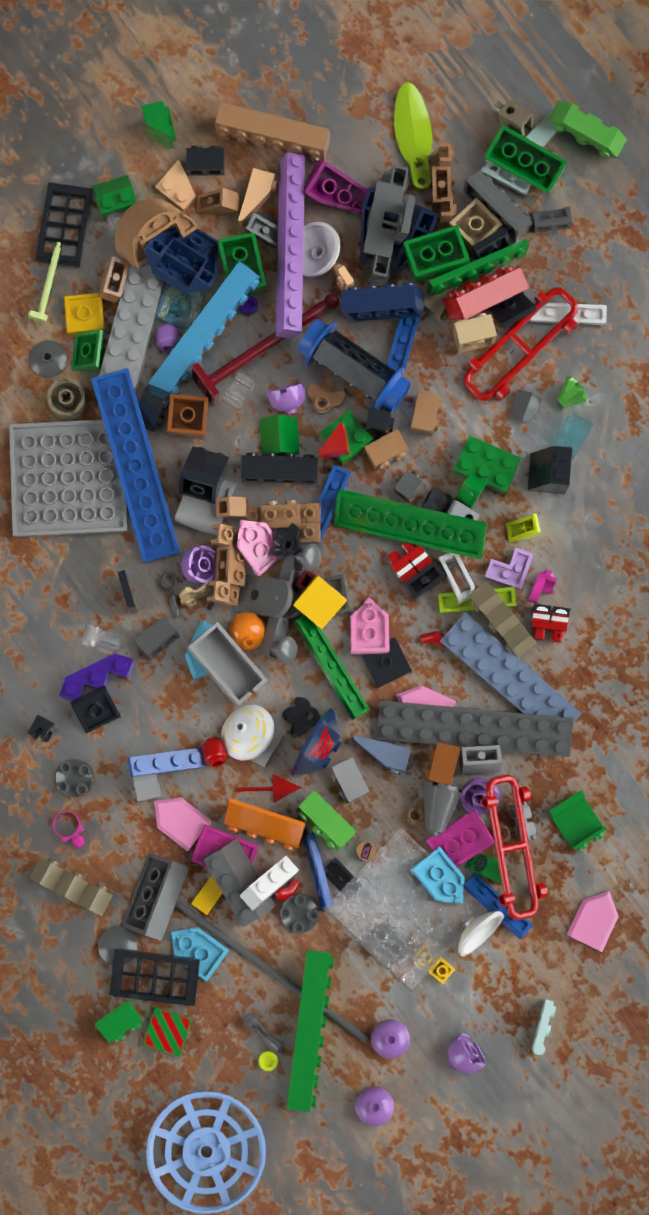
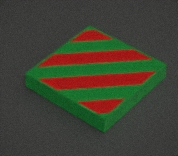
[143,1007,192,1057]

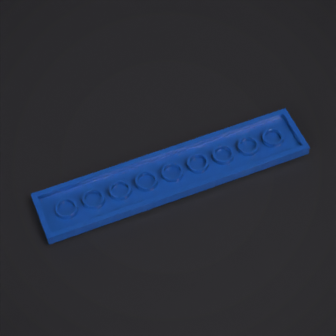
[91,368,181,563]

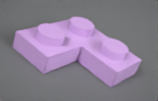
[485,548,534,590]

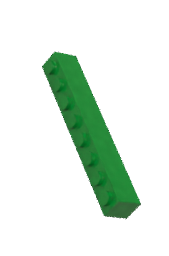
[287,949,334,1112]

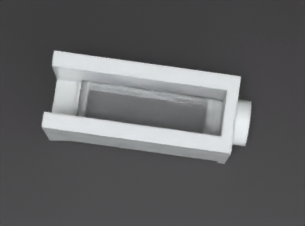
[439,552,475,604]

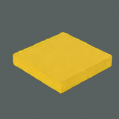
[64,293,105,334]
[293,575,347,629]

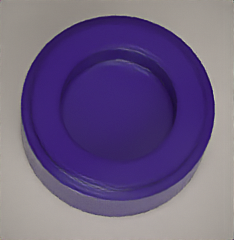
[239,295,258,315]

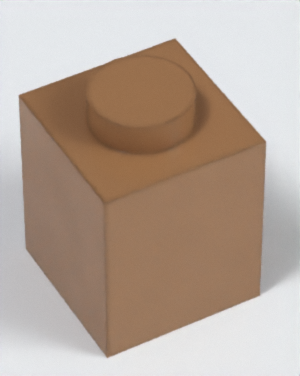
[216,497,246,518]

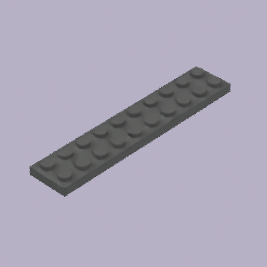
[377,700,574,757]

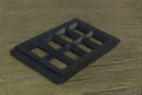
[35,182,93,268]
[109,949,200,1006]

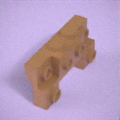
[430,143,457,227]
[244,500,321,542]
[207,524,246,607]

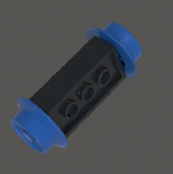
[297,319,412,414]

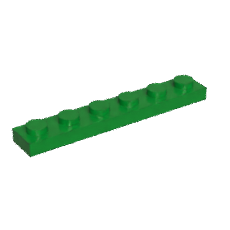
[426,239,530,296]
[293,615,370,720]

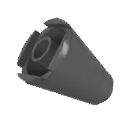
[424,782,462,837]

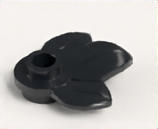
[270,523,301,558]
[282,697,320,735]

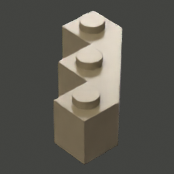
[469,581,537,658]
[29,858,113,916]

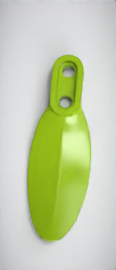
[394,83,432,192]

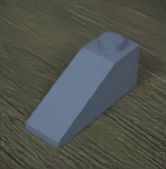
[353,735,411,775]

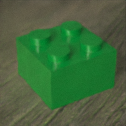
[319,410,373,466]

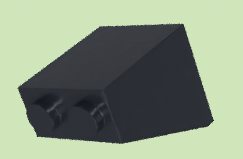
[179,446,229,504]
[527,446,572,494]

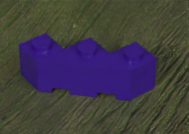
[59,653,135,701]

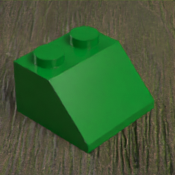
[92,175,137,221]
[95,1001,143,1044]

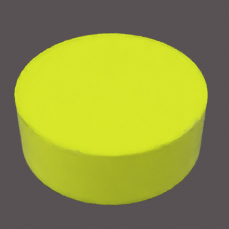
[258,1051,278,1071]

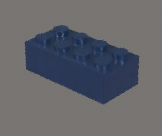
[341,283,424,323]

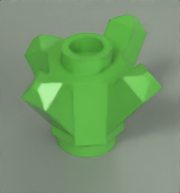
[556,376,588,409]

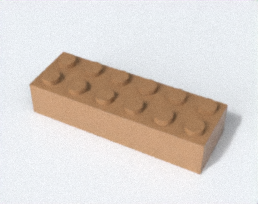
[215,102,330,163]

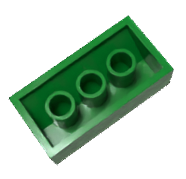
[484,125,568,195]

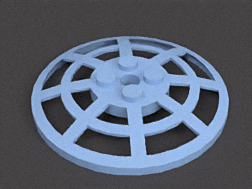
[146,1091,266,1214]

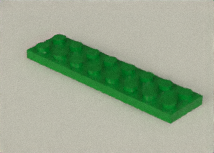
[334,489,488,559]

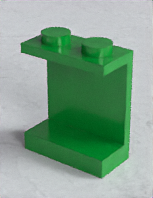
[547,790,607,852]

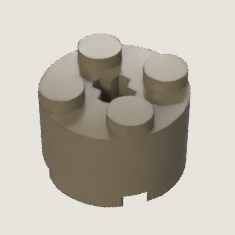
[47,378,87,421]

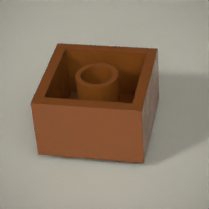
[167,394,208,439]
[424,742,460,786]

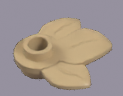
[179,583,213,607]

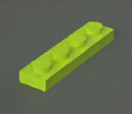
[438,587,516,614]

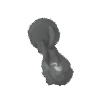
[244,1013,283,1053]

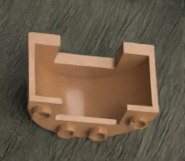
[115,198,199,268]

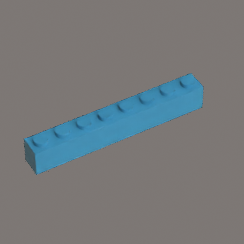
[148,261,260,398]

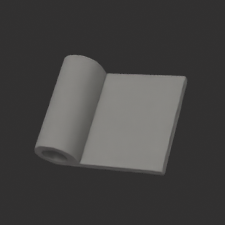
[174,480,236,536]

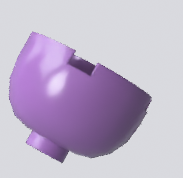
[267,382,306,414]
[181,545,216,584]
[460,776,500,816]
[371,1019,410,1059]
[448,1033,485,1074]
[355,1086,394,1127]

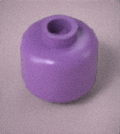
[155,323,180,353]

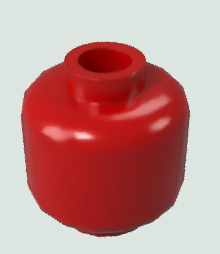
[201,737,228,767]

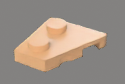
[155,160,196,211]
[331,262,354,291]

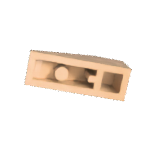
[238,168,278,227]

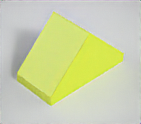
[506,514,540,542]

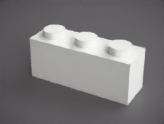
[240,856,299,911]

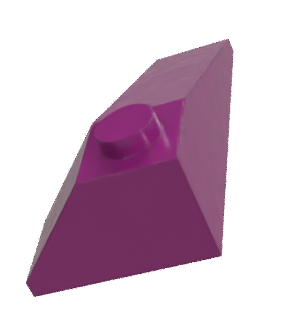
[304,160,368,214]

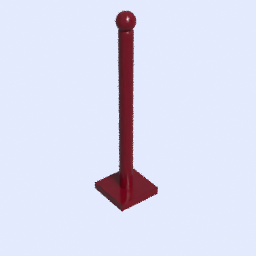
[192,293,339,407]

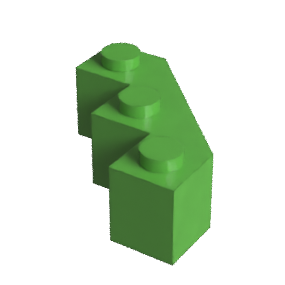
[548,101,627,158]

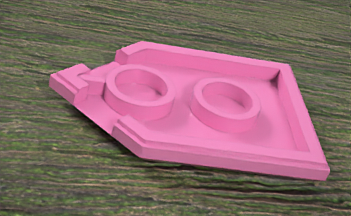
[237,520,280,576]
[350,597,390,654]
[396,685,456,707]
[154,797,212,851]
[567,891,618,952]

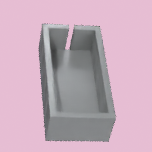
[186,622,268,706]

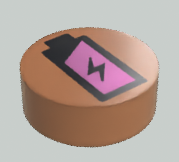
[357,841,376,861]

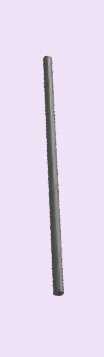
[175,900,370,1044]

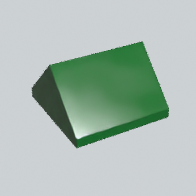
[71,330,105,374]
[260,414,300,456]

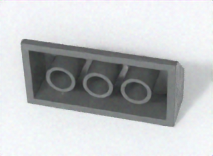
[463,171,533,243]
[203,838,275,927]
[121,853,189,941]

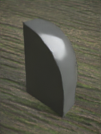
[512,389,542,422]

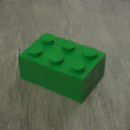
[403,225,470,283]
[218,232,267,295]
[453,435,522,497]

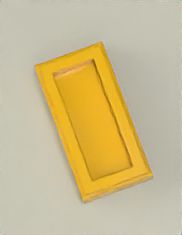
[191,875,223,915]

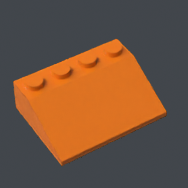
[224,798,306,851]

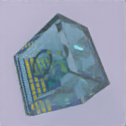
[155,282,206,330]

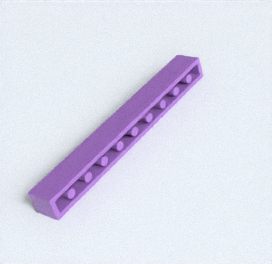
[276,152,305,339]

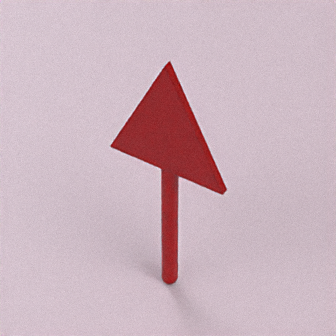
[237,774,302,803]

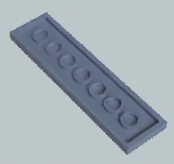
[440,612,582,723]

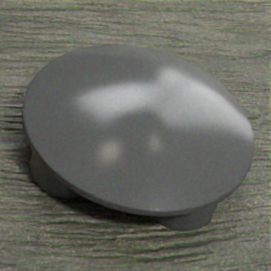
[55,759,93,798]
[280,894,319,934]
[98,926,137,965]

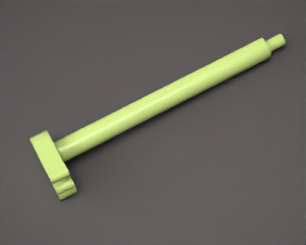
[28,242,61,322]

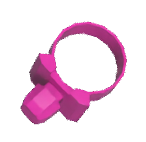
[529,570,557,604]
[53,811,85,849]

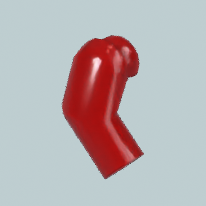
[420,631,445,647]
[273,878,301,901]

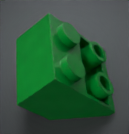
[141,101,177,149]

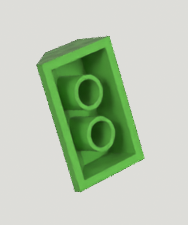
[296,791,357,852]

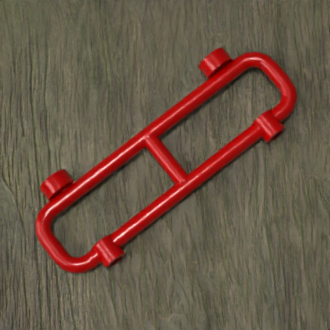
[463,287,578,401]
[482,775,548,920]

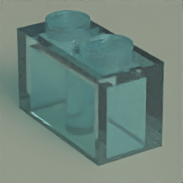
[553,413,593,460]

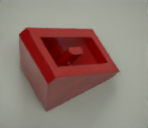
[318,422,350,459]

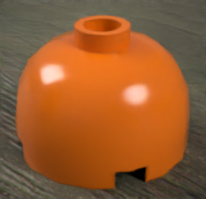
[227,612,265,652]

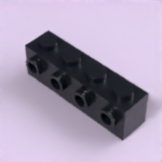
[241,453,318,484]

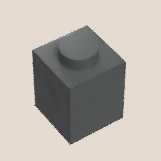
[393,470,423,502]

